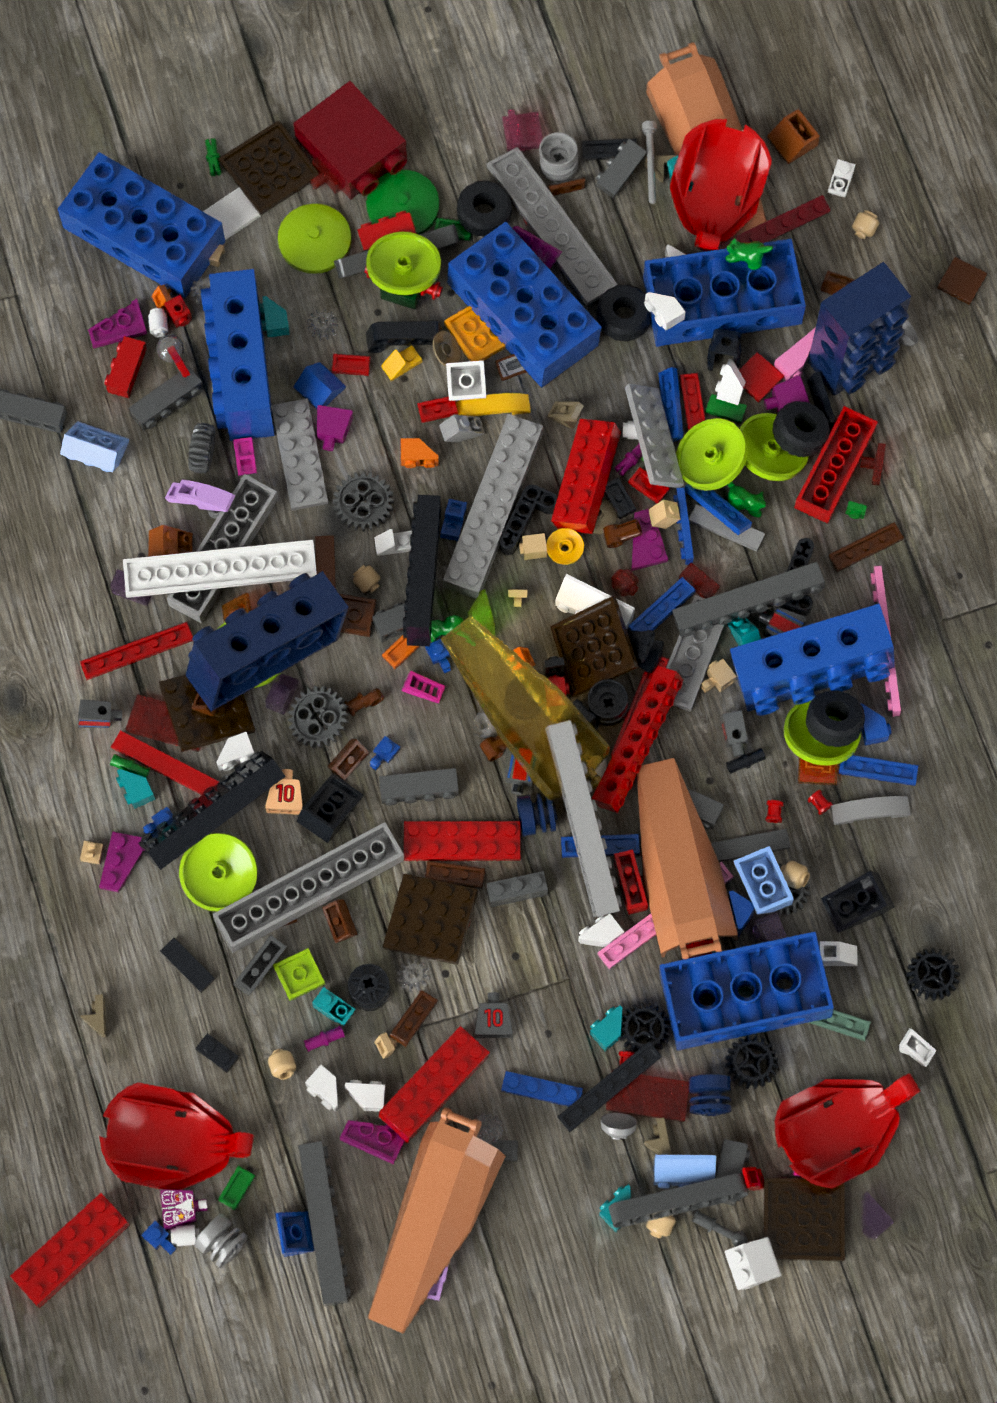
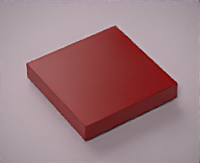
[739,352,784,403]

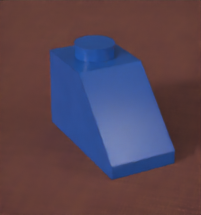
[861,703,891,746]

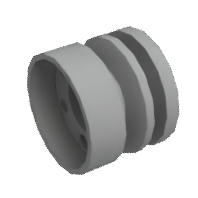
[539,132,578,181]
[194,1213,248,1268]

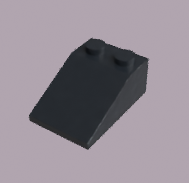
[296,773,364,843]
[821,871,895,933]

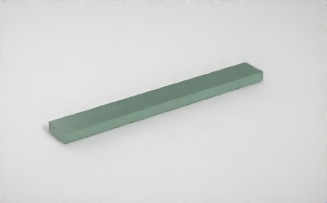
[738,987,871,1041]

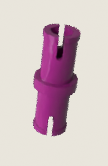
[615,443,643,476]
[303,1025,345,1052]

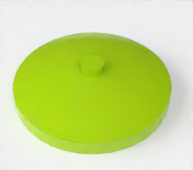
[278,204,351,274]
[366,232,441,295]
[740,413,809,481]
[676,418,748,491]
[783,701,861,765]
[179,833,258,911]

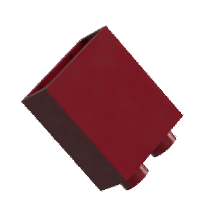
[293,81,407,200]

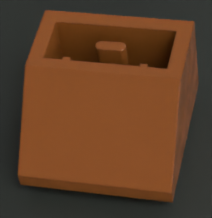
[767,109,820,164]
[149,525,192,557]

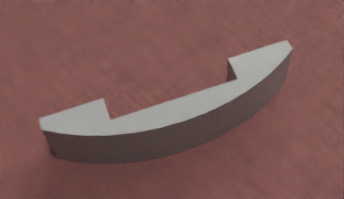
[831,796,911,825]

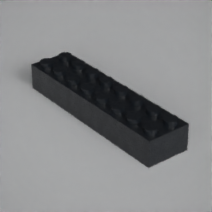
[403,494,441,647]
[138,751,285,870]

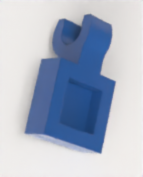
[425,638,451,674]
[370,736,400,770]
[143,807,173,834]
[141,1221,176,1255]

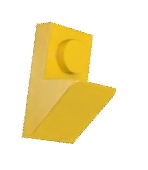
[381,345,422,381]

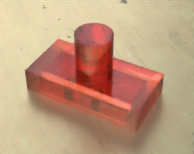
[310,157,341,194]
[860,443,886,486]
[679,563,720,599]

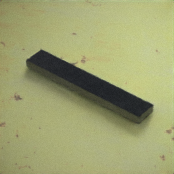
[557,1041,662,1132]

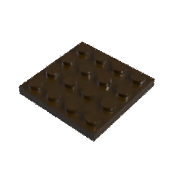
[218,120,320,215]
[550,596,638,697]
[159,675,255,752]
[383,874,479,965]
[764,1178,845,1262]

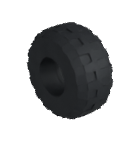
[457,181,512,237]
[597,284,651,341]
[772,401,830,457]
[806,690,865,747]

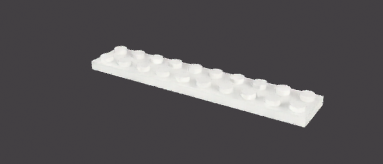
[123,540,317,598]

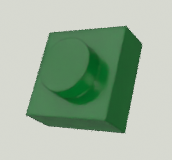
[845,501,867,519]

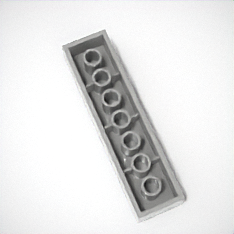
[167,474,278,624]

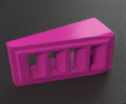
[401,671,445,703]

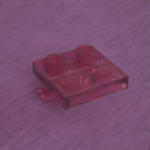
[502,109,543,152]

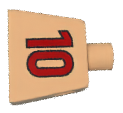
[265,769,303,815]

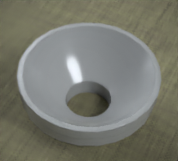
[898,320,918,346]
[601,1112,637,1140]

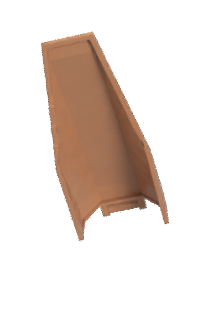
[646,42,767,237]
[637,758,738,960]
[368,1107,506,1333]

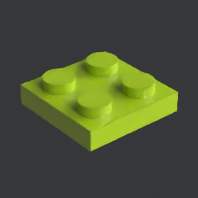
[273,948,325,1001]

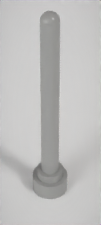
[642,121,657,204]

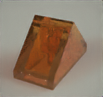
[222,593,252,622]

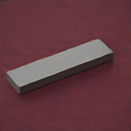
[689,504,765,552]

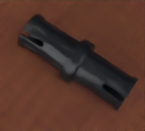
[726,748,766,774]

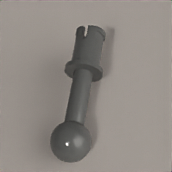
[692,1211,747,1247]

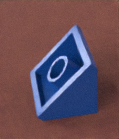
[293,362,346,409]
[728,891,755,937]
[275,1211,315,1257]

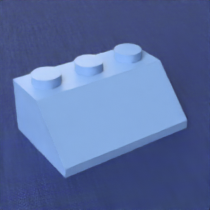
[60,421,129,472]
[733,846,794,915]
[654,1155,716,1189]

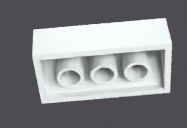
[555,574,635,629]

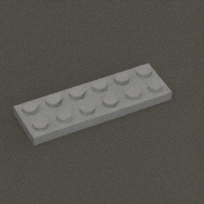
[625,384,684,488]
[271,398,328,511]
[663,595,725,712]

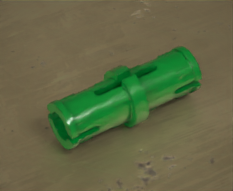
[205,138,221,176]
[110,754,150,779]

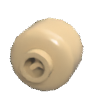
[852,210,879,239]
[353,565,381,593]
[780,861,810,889]
[268,1049,296,1080]
[646,1215,676,1239]

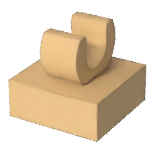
[508,589,527,607]
[80,841,104,864]
[374,1033,398,1059]

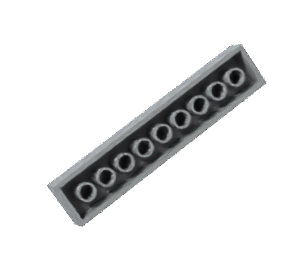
[443,414,543,600]
[545,720,622,917]
[213,822,404,953]

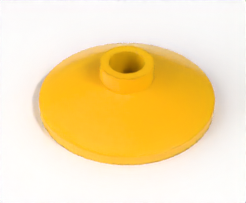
[546,528,584,565]

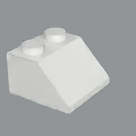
[446,361,486,401]
[724,1237,782,1290]

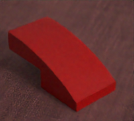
[742,1167,764,1190]

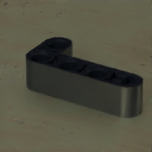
[366,321,441,354]
[500,484,557,555]
[778,538,814,616]

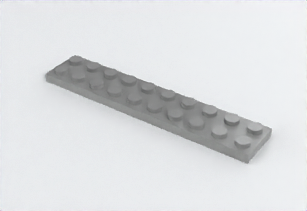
[487,147,618,306]

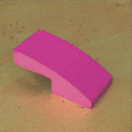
[233,437,257,476]

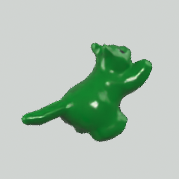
[725,238,773,270]
[727,481,766,517]
[431,615,476,647]

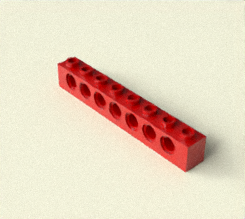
[591,666,684,813]

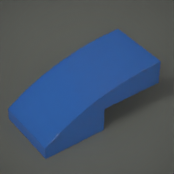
[440,499,467,541]

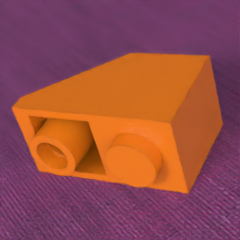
[401,438,439,468]

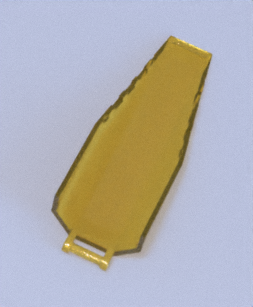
[441,616,610,801]

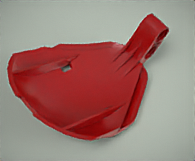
[669,119,772,251]
[775,1073,921,1188]
[99,1082,254,1190]

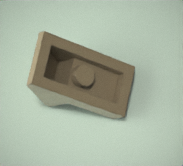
[645,155,677,183]
[547,401,584,429]
[80,994,106,1037]
[644,1117,671,1155]

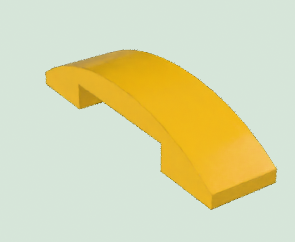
[455,393,531,416]

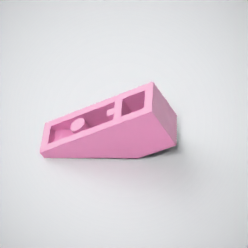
[774,327,816,381]

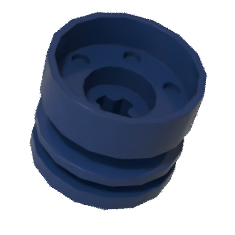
[517,791,557,837]
[689,1074,732,1116]

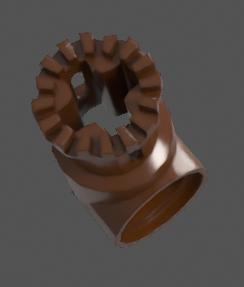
[344,688,385,717]

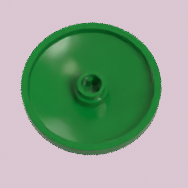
[366,170,439,235]

